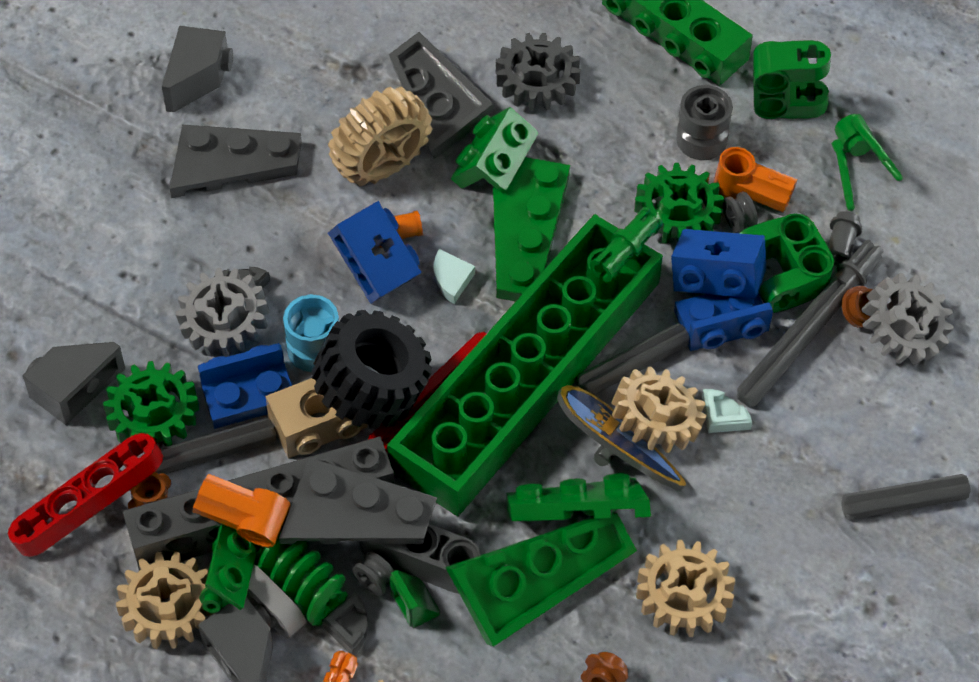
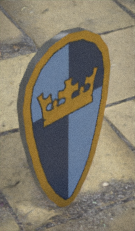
[557,385,686,491]

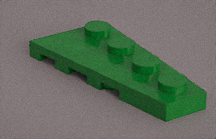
[493,157,570,302]
[445,512,637,647]

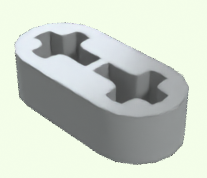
[246,564,306,639]

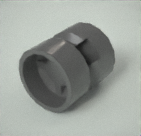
[676,85,733,160]

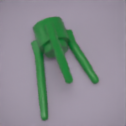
[831,114,903,211]

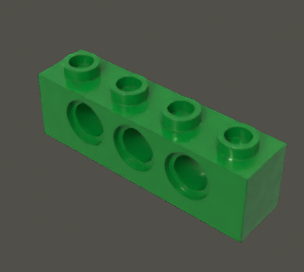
[602,0,753,86]

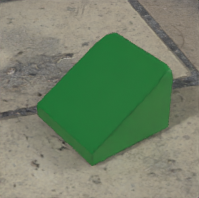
[390,570,440,629]

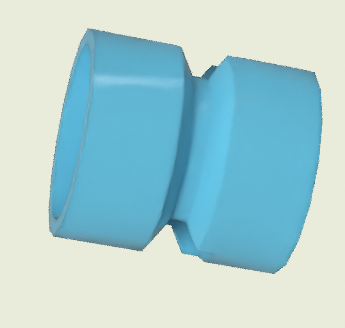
[283,294,339,372]

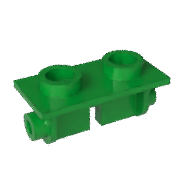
[199,524,258,613]

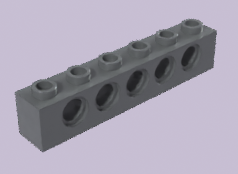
[123,437,394,571]

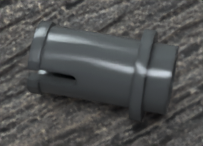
[828,211,862,266]

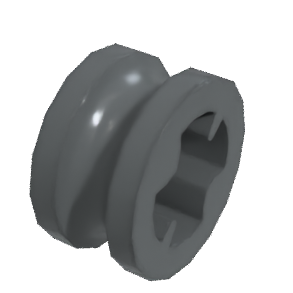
[723,191,758,233]
[352,551,394,596]

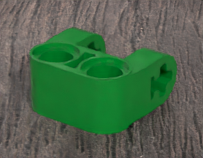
[753,40,831,120]
[740,213,834,313]

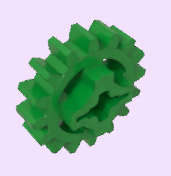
[634,163,724,244]
[103,361,199,447]

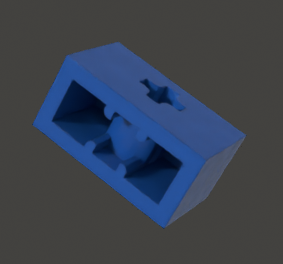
[328,201,422,304]
[671,229,766,298]

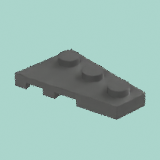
[389,32,495,159]
[170,124,302,198]
[279,457,437,544]

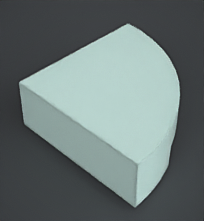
[434,249,475,304]
[702,389,752,433]

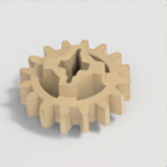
[611,367,707,453]
[636,540,735,637]
[116,552,215,649]

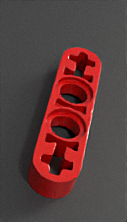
[8,433,163,557]

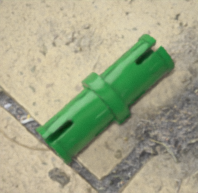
[590,207,663,282]

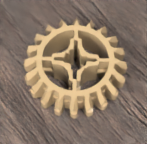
[328,86,433,187]

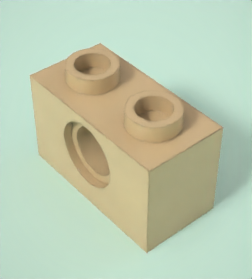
[265,378,368,459]

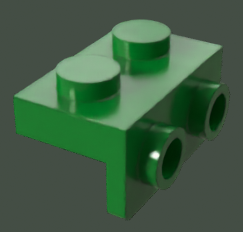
[450,107,538,192]

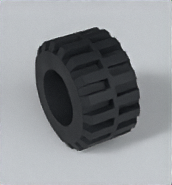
[312,310,432,429]

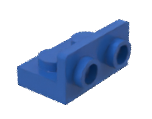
[674,294,773,351]
[198,343,292,429]

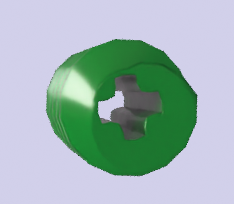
[254,532,347,626]

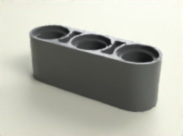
[359,524,480,594]

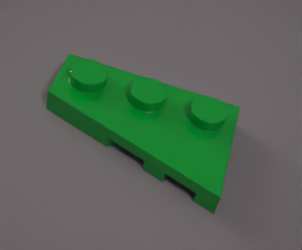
[506,473,651,521]

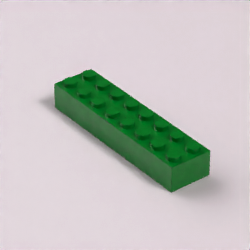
[387,214,663,517]

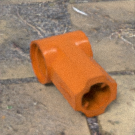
[713,147,798,212]
[193,474,291,548]

